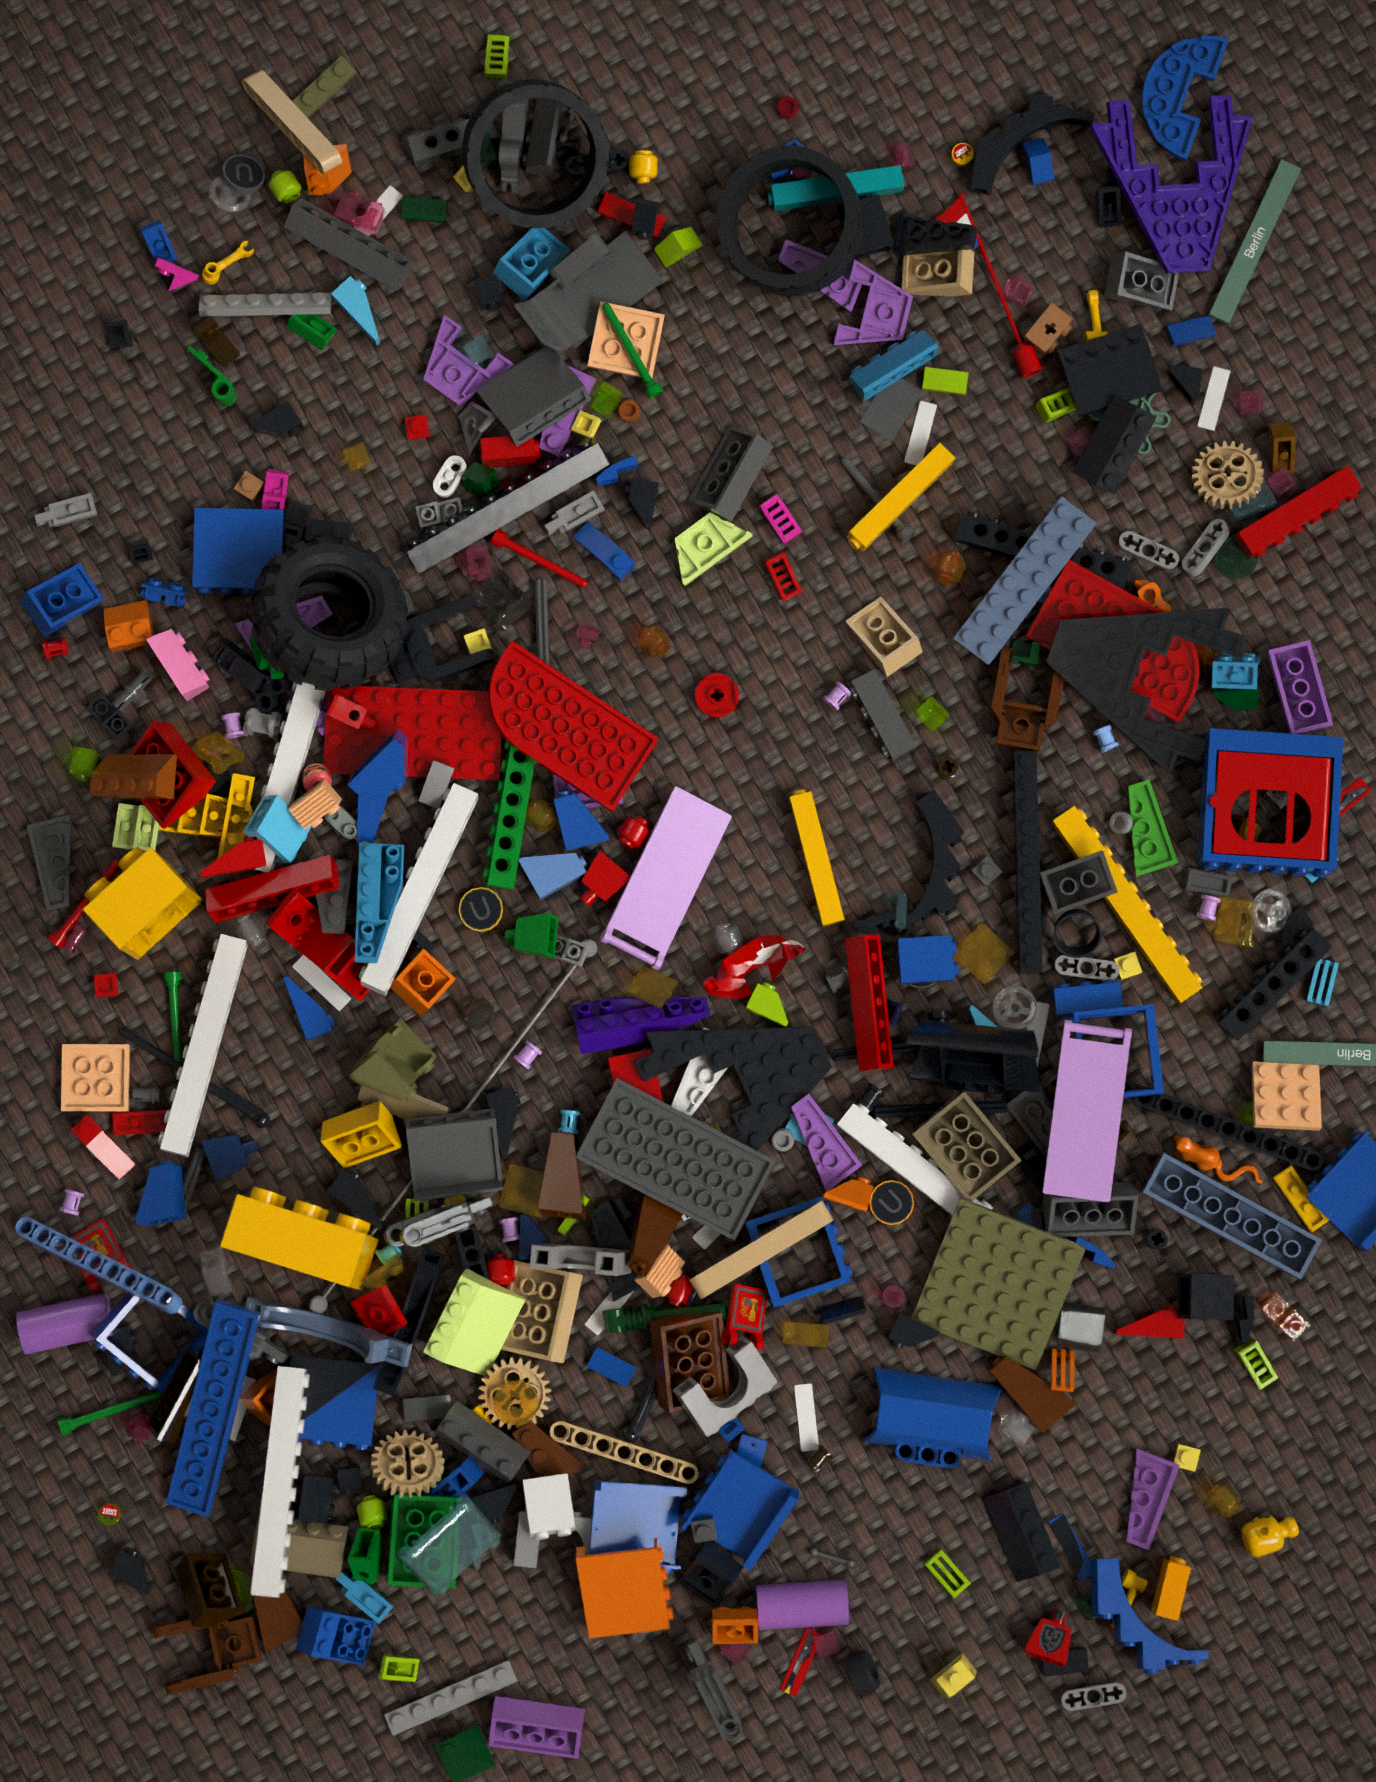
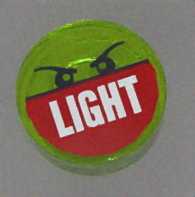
[98,1503,121,1526]

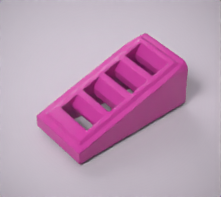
[759,494,802,544]

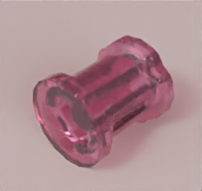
[891,143,915,170]

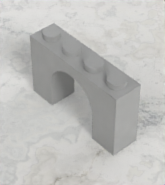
[530,1242,632,1276]
[672,1336,778,1437]
[514,1507,592,1568]

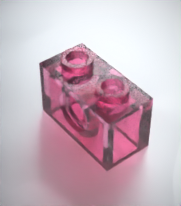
[334,191,386,236]

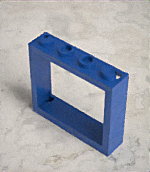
[1069,1004,1164,1099]
[745,1196,853,1307]
[91,1272,209,1393]

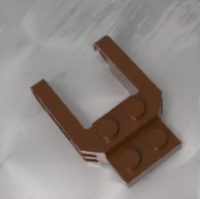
[989,647,1064,752]
[152,1616,263,1695]

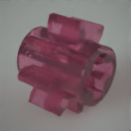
[126,1413,152,1443]

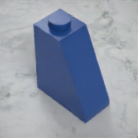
[553,790,609,851]
[136,1161,186,1227]

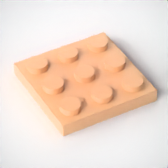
[587,302,665,378]
[61,1044,130,1112]
[1251,1062,1322,1131]

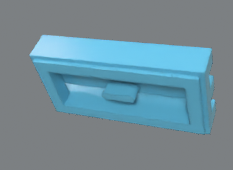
[1306,959,1339,1006]

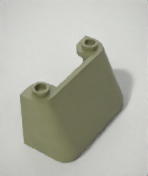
[348,1018,437,1101]

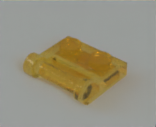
[191,731,245,774]
[1214,897,1260,948]

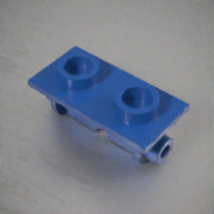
[141,578,189,607]

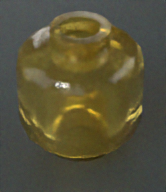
[525,799,558,832]
[1207,1484,1241,1518]

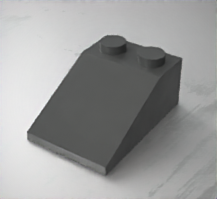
[1104,252,1179,311]
[1040,850,1118,915]

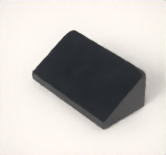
[819,1296,867,1324]

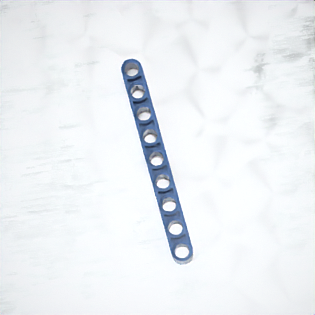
[15,1217,182,1314]

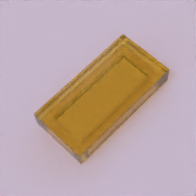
[782,1321,829,1348]

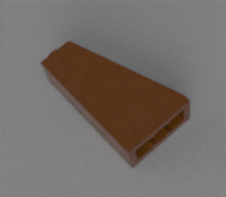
[538,1131,586,1220]
[626,1194,683,1277]
[988,1356,1077,1433]
[248,1566,304,1652]

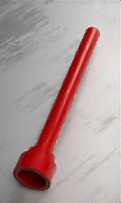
[490,528,588,588]
[47,859,120,949]

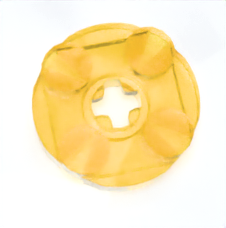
[494,1379,538,1426]

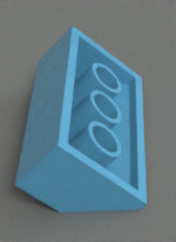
[849,330,939,402]

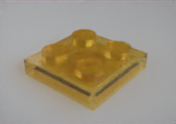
[953,923,1015,985]
[499,1164,544,1218]
[362,1255,408,1290]

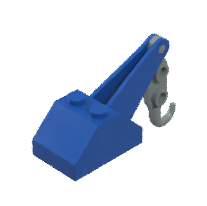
[325,728,408,849]

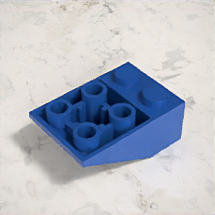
[296,1605,376,1665]

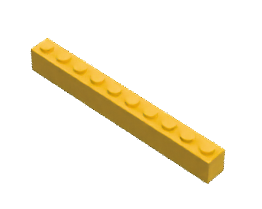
[1051,806,1203,1004]

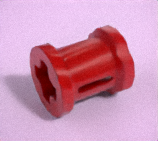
[42,636,69,660]

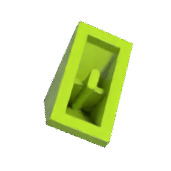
[654,227,702,268]
[379,1653,420,1682]

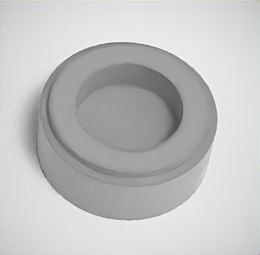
[1110,812,1133,834]
[772,1128,795,1151]

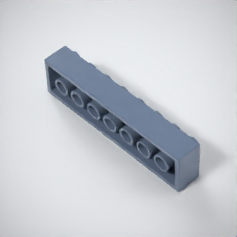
[953,496,1097,665]
[1140,1153,1322,1279]

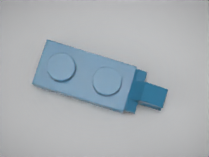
[336,1571,394,1624]

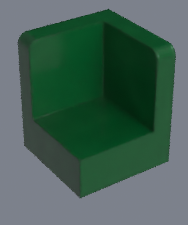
[462,462,500,497]
[1009,641,1041,668]

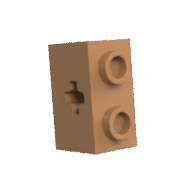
[1023,303,1072,357]

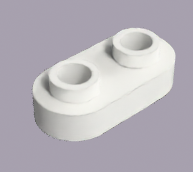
[433,456,467,498]

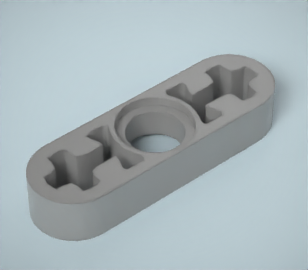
[1182,519,1230,576]
[1118,531,1179,570]
[1054,955,1119,981]
[1060,1682,1126,1711]

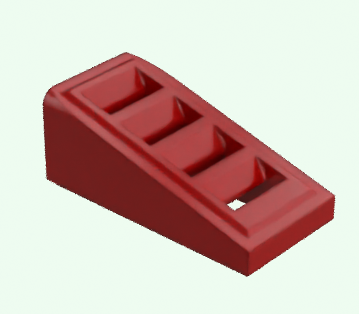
[763,552,802,601]

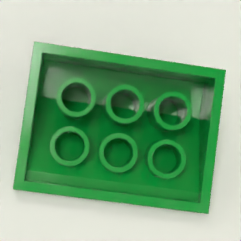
[385,1491,462,1588]

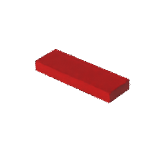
[598,192,666,239]
[112,1110,167,1135]

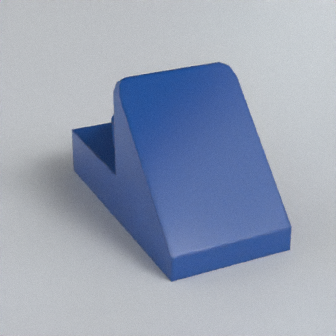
[140,219,177,263]

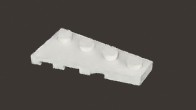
[671,1027,728,1117]

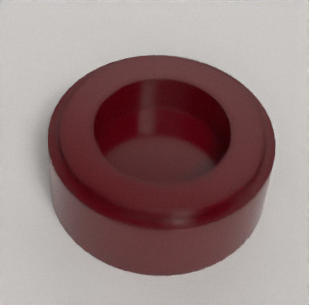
[777,96,799,120]

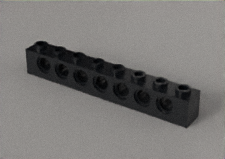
[954,512,1132,589]

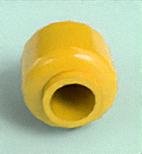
[629,150,658,183]

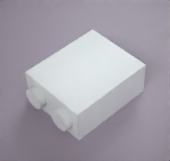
[523,1473,575,1540]

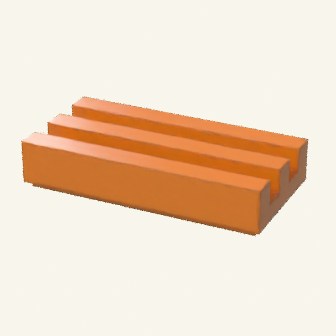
[1051,1349,1075,1392]

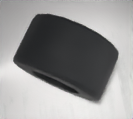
[844,1650,881,1695]

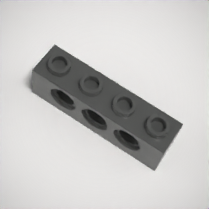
[407,118,499,167]

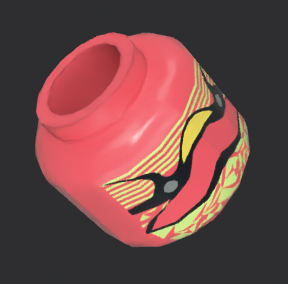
[301,763,332,792]

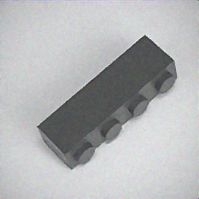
[849,669,916,761]

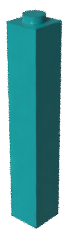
[767,165,904,212]

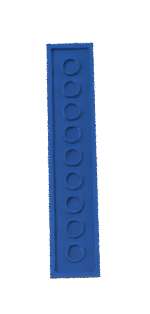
[166,1299,261,1517]

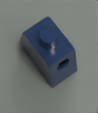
[202,1134,259,1182]

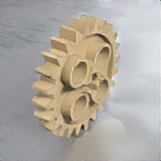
[1192,441,1264,510]
[479,1356,552,1430]
[371,1430,444,1498]

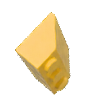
[321,1101,402,1168]

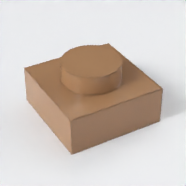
[234,471,265,502]

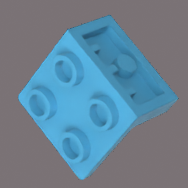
[1212,652,1260,689]

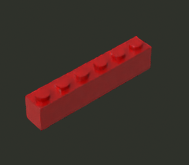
[1234,466,1362,559]
[205,855,340,923]
[845,935,894,1071]

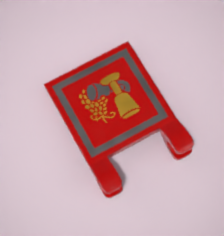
[70,1218,133,1293]
[721,1283,768,1350]

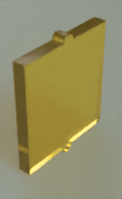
[626,966,678,1009]

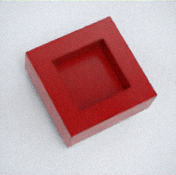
[405,415,430,441]
[94,973,119,998]

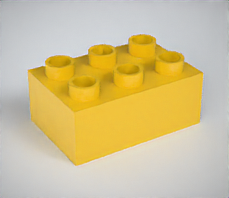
[83,847,203,960]
[220,1186,379,1291]

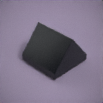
[127,541,153,564]

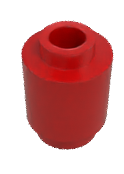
[665,1274,693,1307]

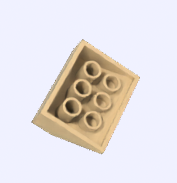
[501,1260,583,1363]

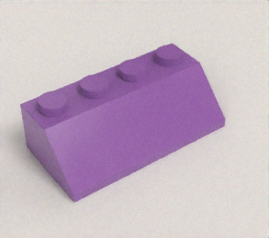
[489,1696,585,1759]

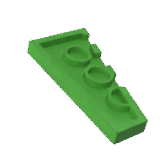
[1127,780,1178,877]

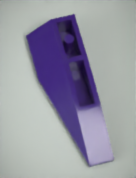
[572,997,710,1054]

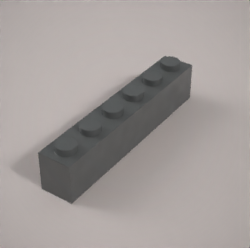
[284,198,414,291]

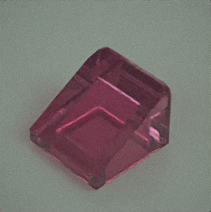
[1003,277,1035,307]
[812,1630,840,1659]

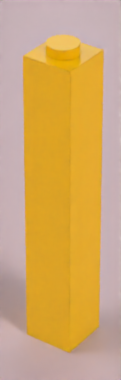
[847,443,955,553]
[789,789,844,927]

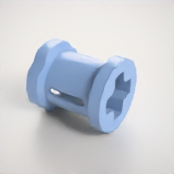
[1093,725,1119,753]

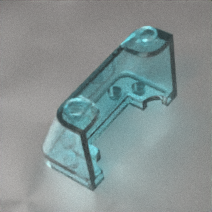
[397,1493,501,1596]

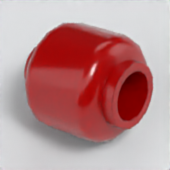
[617,816,650,850]
[486,1254,515,1288]

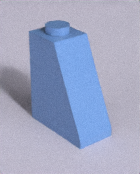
[519,853,588,900]

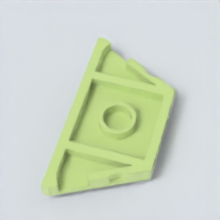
[675,513,753,586]

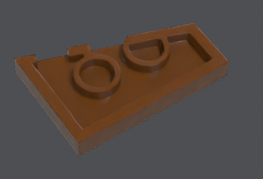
[512,1420,585,1478]

